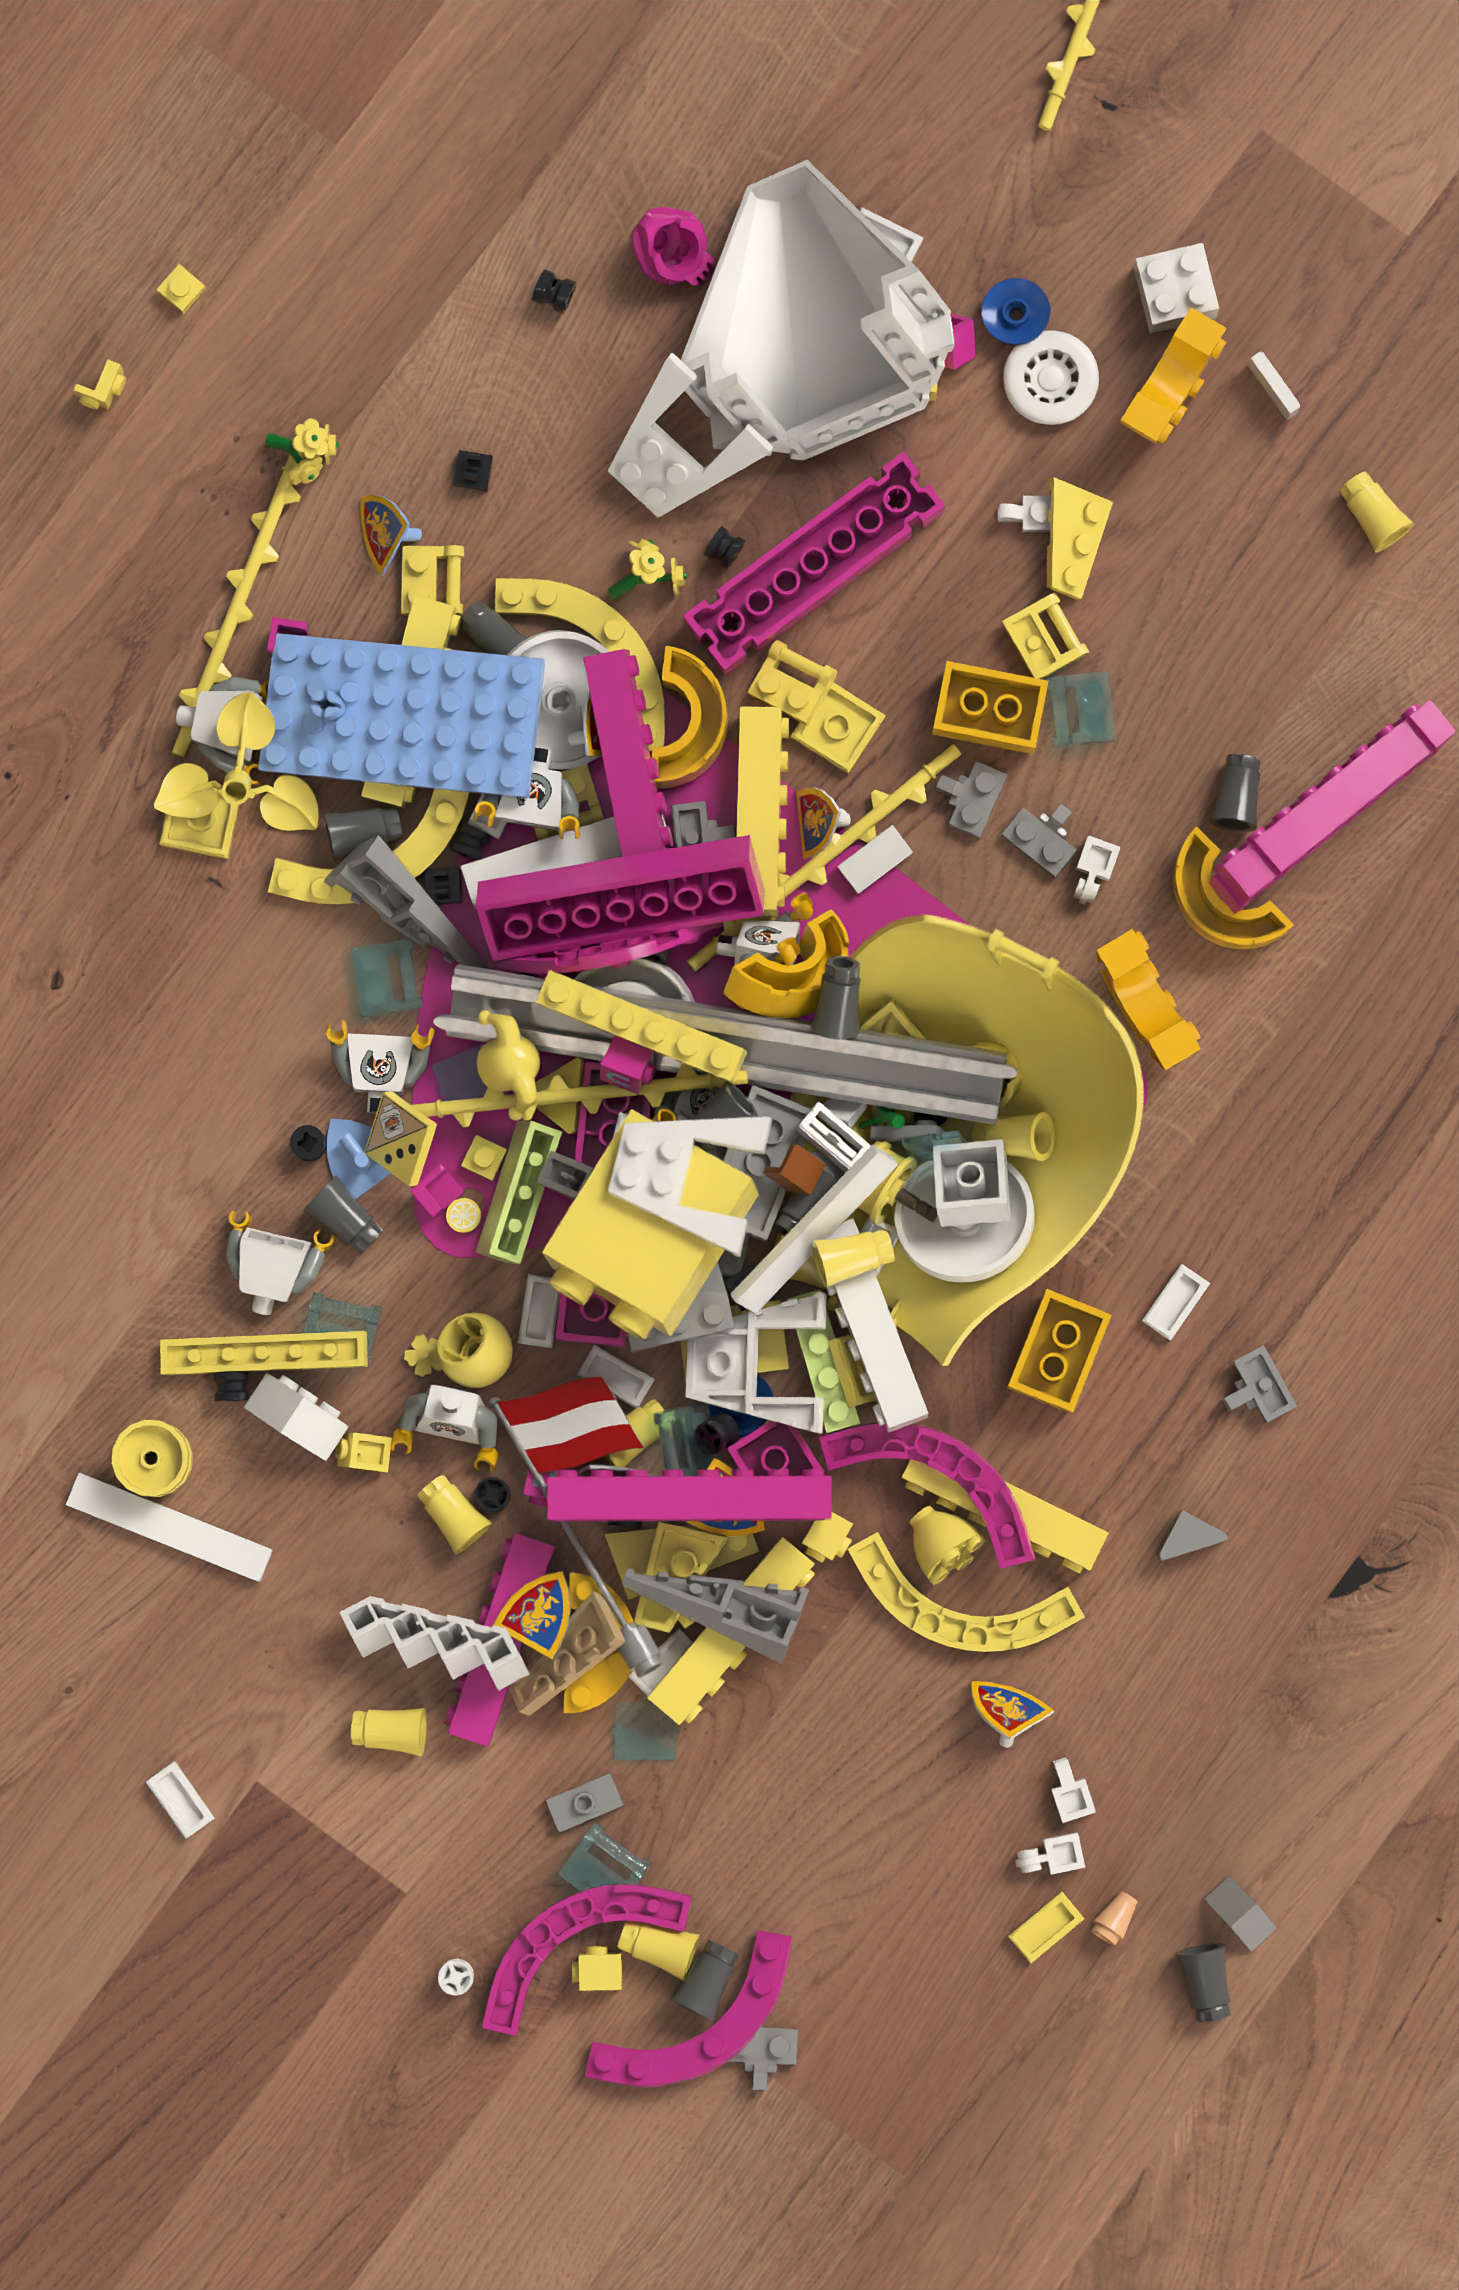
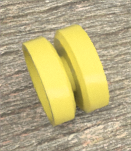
[112,1420,193,1497]

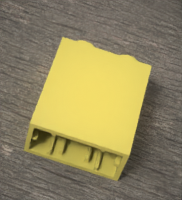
[542,1109,759,1340]

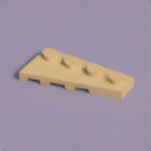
[508,1591,626,1716]

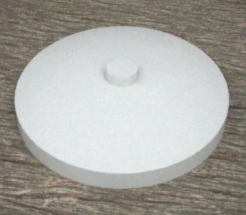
[508,630,609,770]
[894,1157,1035,1282]

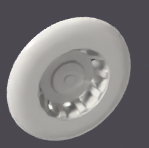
[1003,330,1099,425]

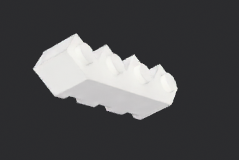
[339,1596,529,1691]

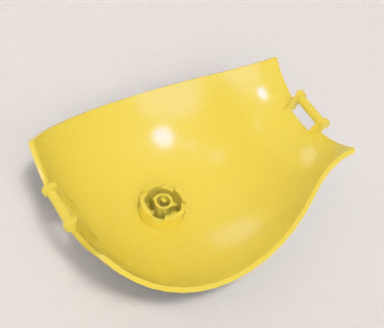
[774,915,1143,1366]

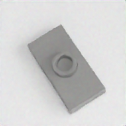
[546,1773,624,1833]

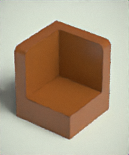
[763,1144,826,1195]

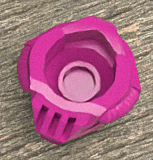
[630,207,715,286]

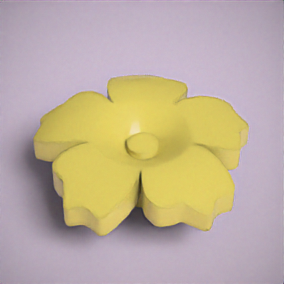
[404,1334,442,1377]

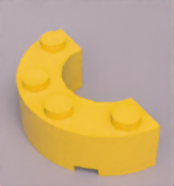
[1120,307,1227,445]
[652,646,728,789]
[1173,826,1294,949]
[723,909,850,1019]
[1094,929,1201,1070]
[564,1572,634,1713]

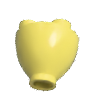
[909,1506,986,1585]

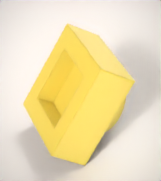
[157,264,206,314]
[461,1135,508,1181]

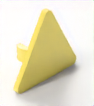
[535,1058,584,1134]

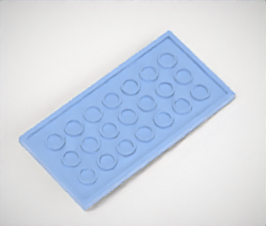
[258,633,545,798]

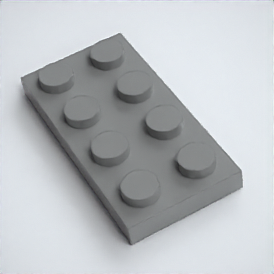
[722,1085,811,1242]

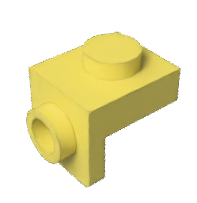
[73,360,126,410]

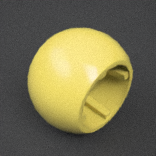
[437,1312,513,1388]

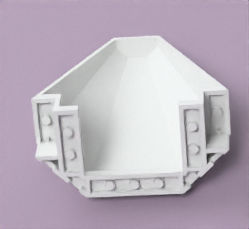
[681,160,955,461]

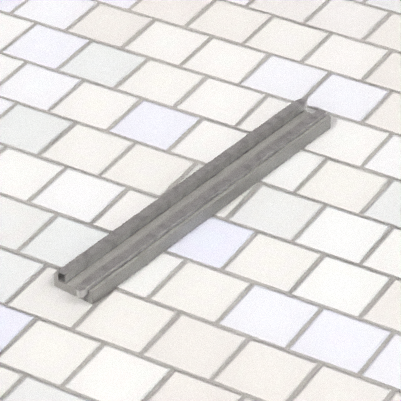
[433,964,1018,1125]

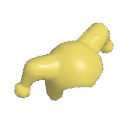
[477,1010,540,1121]

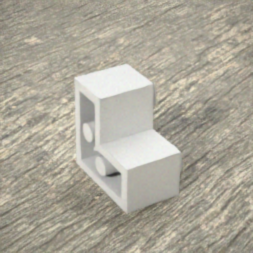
[244,1373,349,1461]

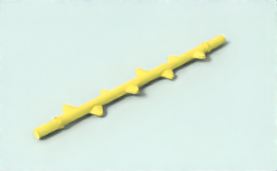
[1038,0,1100,131]
[171,452,304,758]
[687,744,961,972]
[411,1063,748,1127]

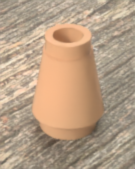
[1091,1891,1138,1946]

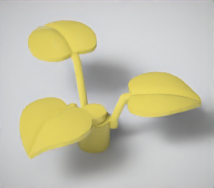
[154,692,319,831]

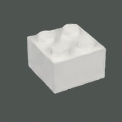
[1133,243,1219,334]
[933,1139,1011,1227]

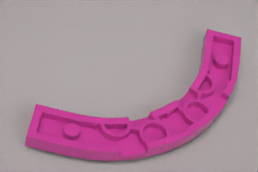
[495,922,724,978]
[819,1422,1035,1569]
[482,1884,693,2036]
[585,1930,793,2087]

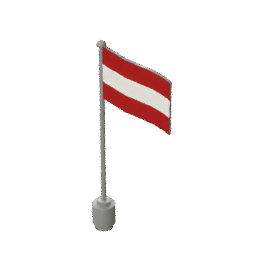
[489,1377,663,1677]

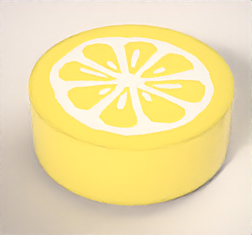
[446,1198,481,1233]

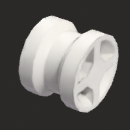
[438,1958,474,1996]

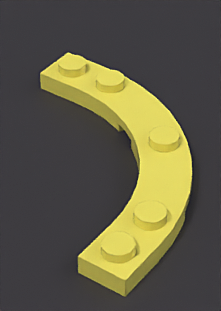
[495,578,665,753]
[268,789,470,904]
[847,1532,1085,1652]

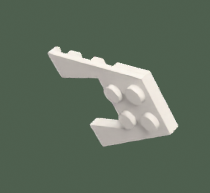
[608,353,774,518]
[608,1117,772,1257]
[685,1292,827,1434]

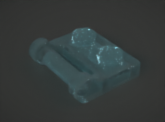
[1046,671,1115,748]
[351,939,423,1018]
[304,1292,382,1368]
[653,1402,717,1476]
[558,1822,652,1891]

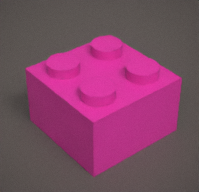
[727,1421,822,1476]

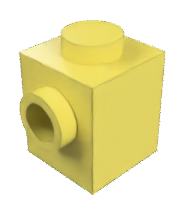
[802,1512,853,1563]
[572,1946,622,1991]

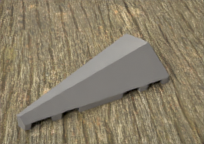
[324,835,488,969]
[622,1568,810,1664]

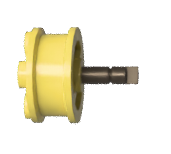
[858,1140,938,1225]

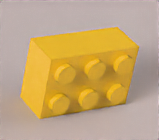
[932,661,1049,755]
[1006,1289,1112,1414]

